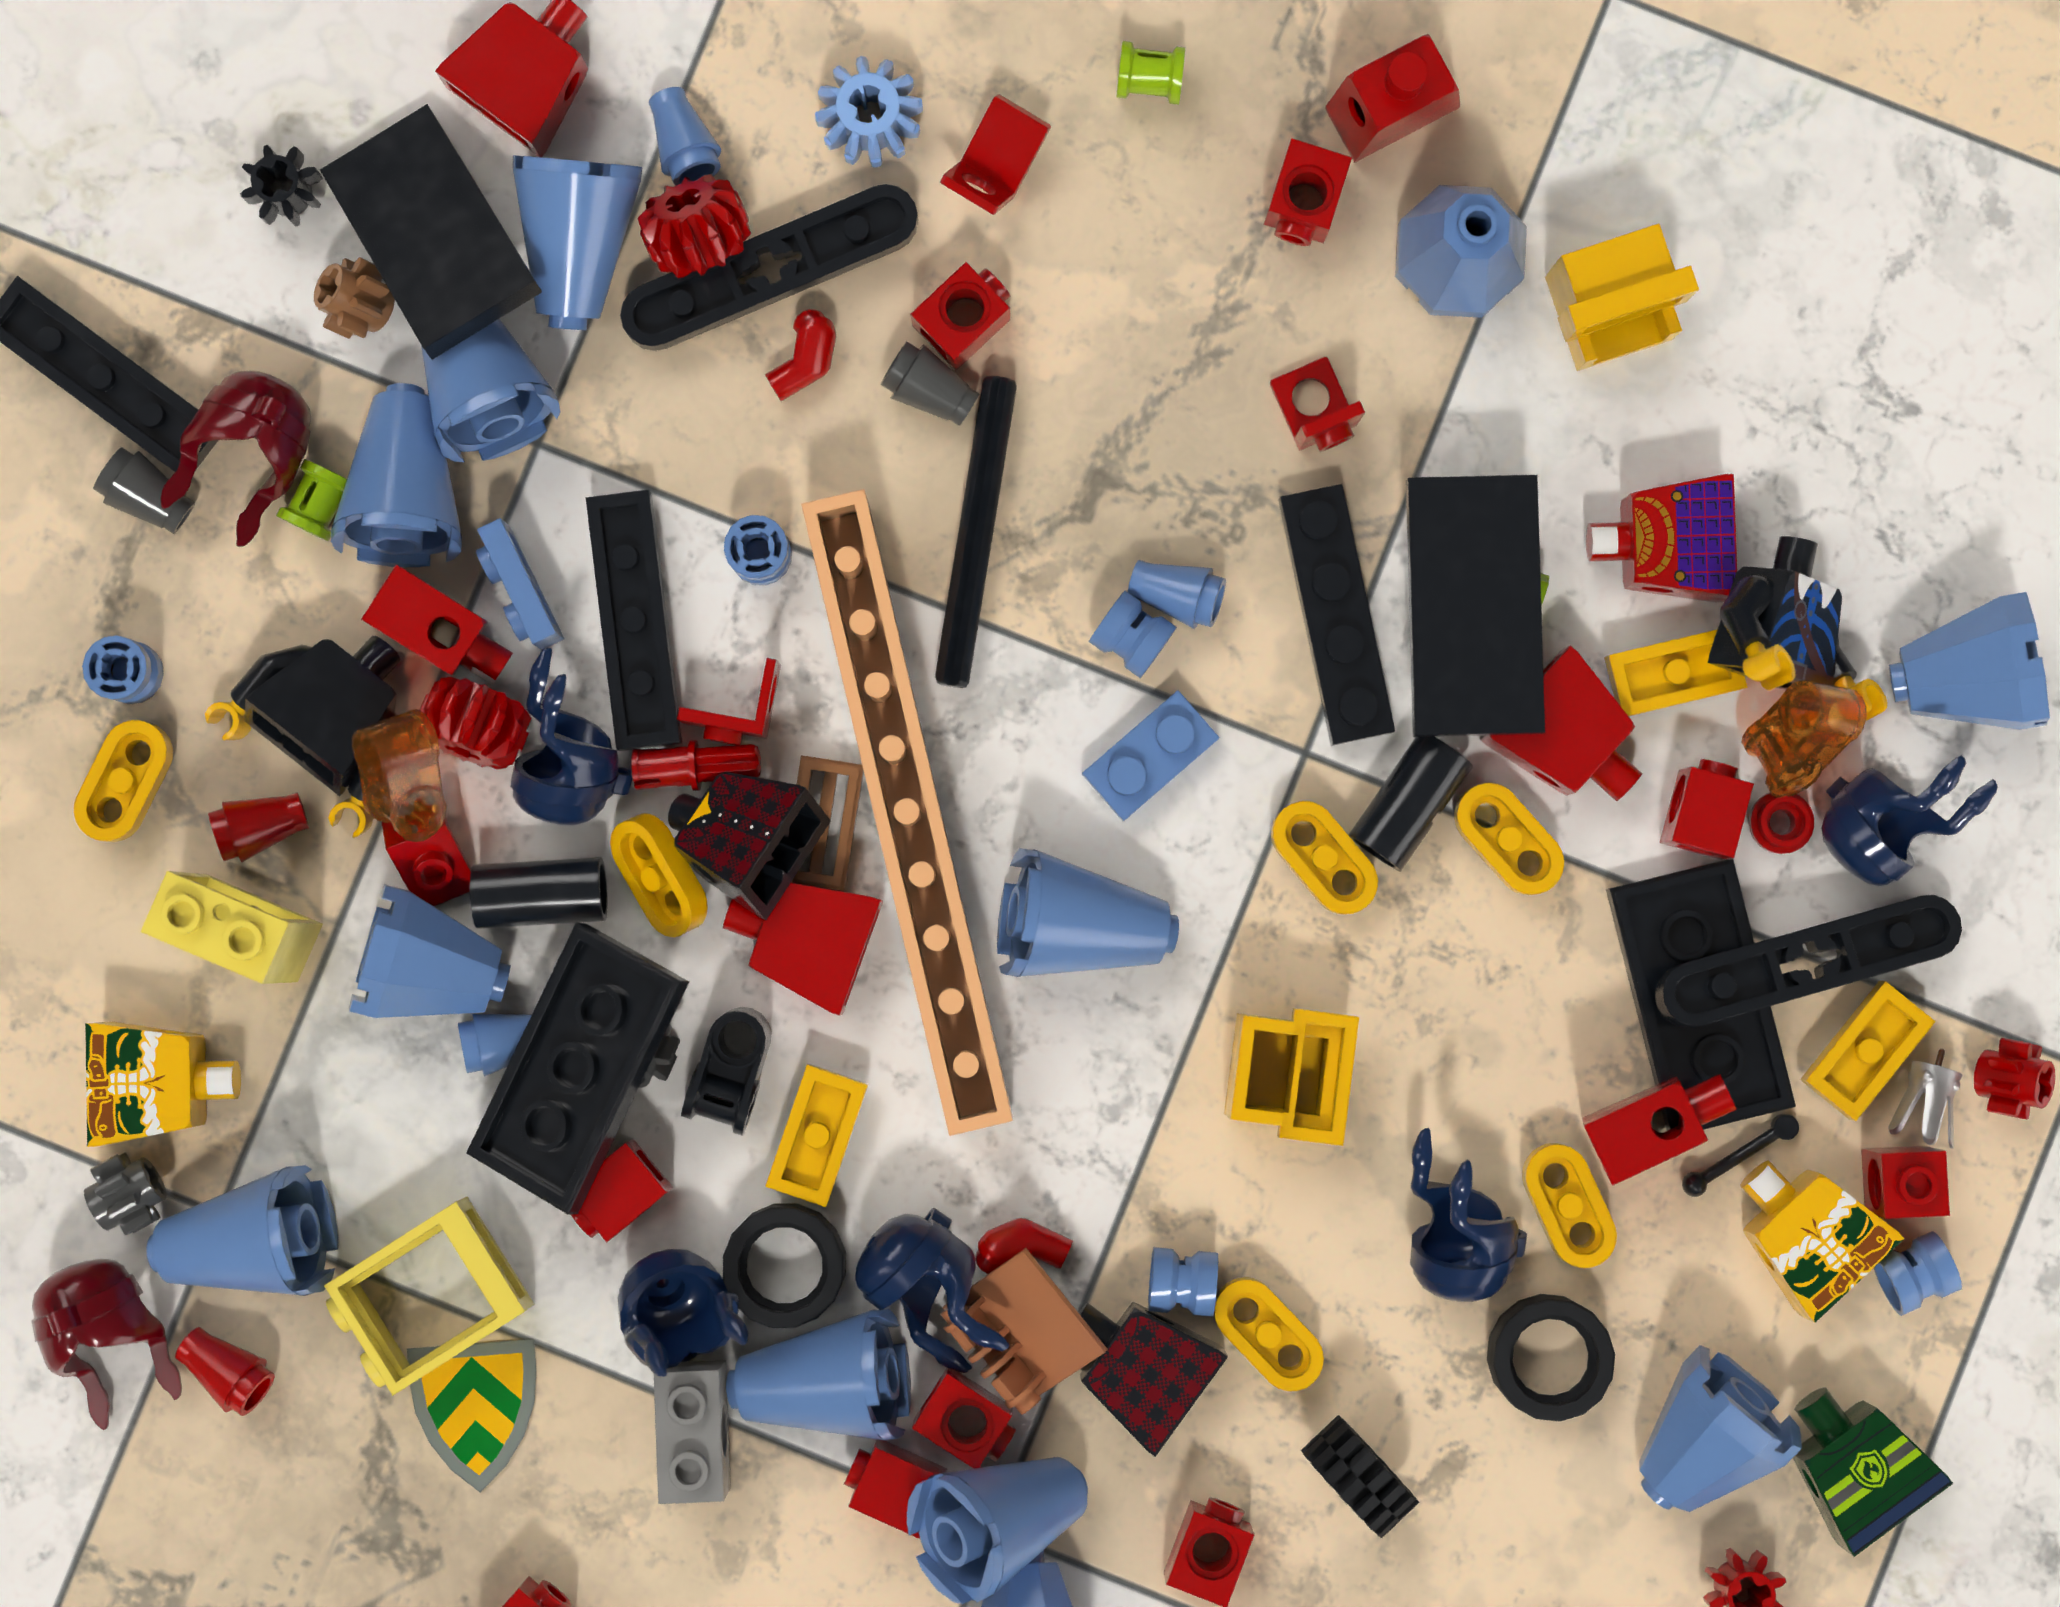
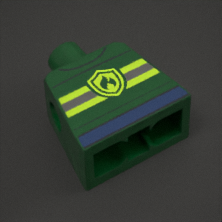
[1793,1387,1953,1557]

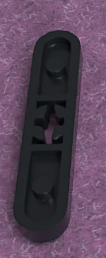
[620,184,918,351]
[1655,895,1962,1028]

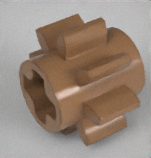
[314,257,395,339]

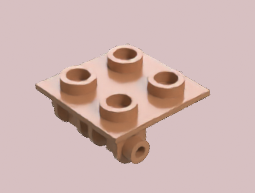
[940,1248,1108,1415]

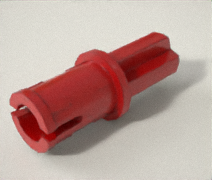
[631,740,761,791]

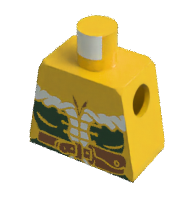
[85,1022,241,1147]
[1740,1160,1905,1323]

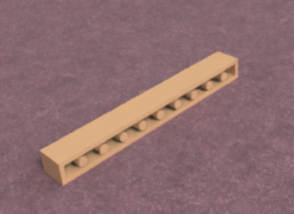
[801,489,1013,1136]

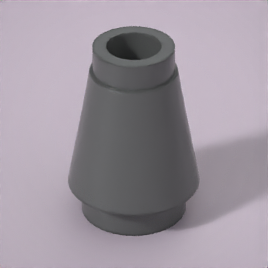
[880,341,979,426]
[93,447,195,534]

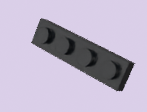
[0,276,218,472]
[1278,484,1395,746]
[585,490,682,751]

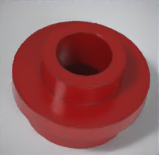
[1749,790,1814,854]

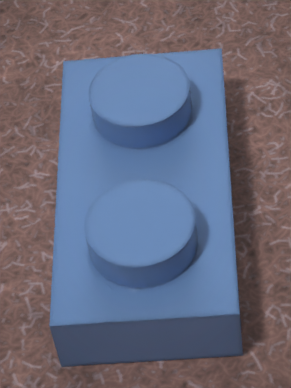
[476,518,565,650]
[1082,690,1220,822]

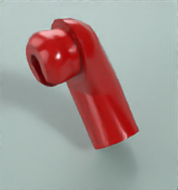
[765,309,836,402]
[975,1218,1073,1274]

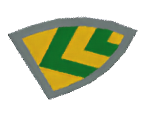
[407,1339,536,1493]

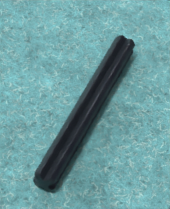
[935,376,1017,688]

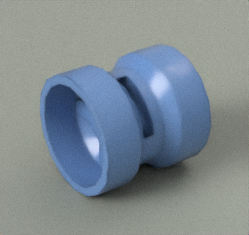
[724,515,792,586]
[1089,591,1177,679]
[82,635,164,704]
[1874,1231,1962,1316]
[1148,1247,1218,1317]

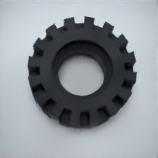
[1301,1415,1419,1538]

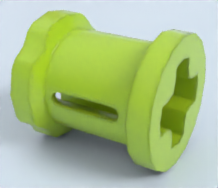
[1116,41,1185,105]
[276,459,347,542]

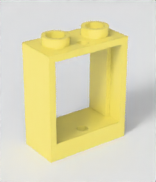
[140,871,323,984]
[324,1197,535,1396]

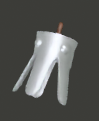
[1888,1049,1963,1149]

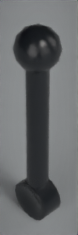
[1682,1114,1799,1197]

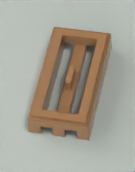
[791,755,864,891]

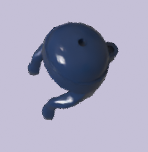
[510,648,633,825]
[1821,755,1998,886]
[1410,1128,1527,1302]
[855,1208,1009,1373]
[617,1249,748,1377]

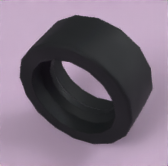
[723,1203,846,1328]
[1487,1294,1615,1422]

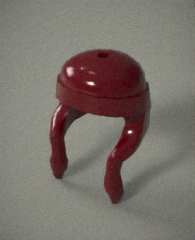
[160,370,311,547]
[31,1259,182,1430]

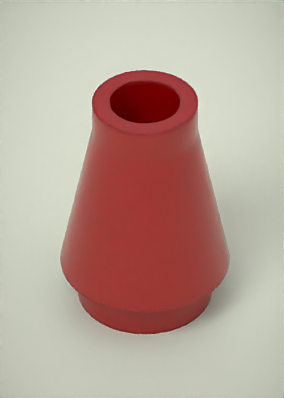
[208,792,310,863]
[175,1327,275,1416]

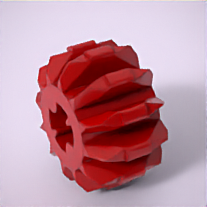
[637,174,751,278]
[416,676,532,770]

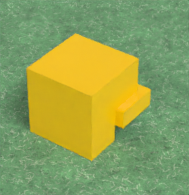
[1545,223,1699,371]
[1224,1008,1359,1146]

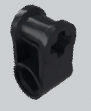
[681,1007,772,1136]

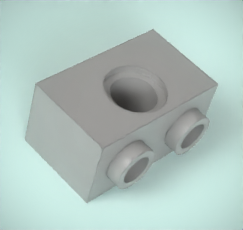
[654,1360,731,1504]

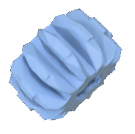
[815,56,923,167]

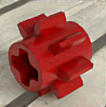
[1974,1038,2055,1120]
[1703,1548,1787,1607]

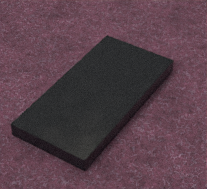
[320,104,542,360]
[1406,475,1545,737]
[1606,859,1796,1131]
[466,922,689,1215]

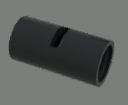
[1349,737,1473,872]
[470,857,608,928]

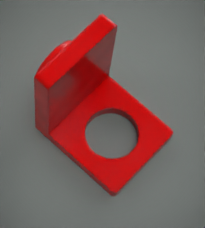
[940,94,1051,215]
[1270,357,1365,452]
[677,658,781,745]
[379,783,471,906]

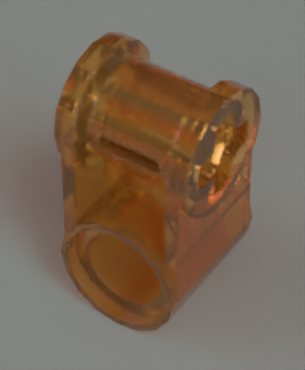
[1741,680,1866,798]
[352,708,447,842]

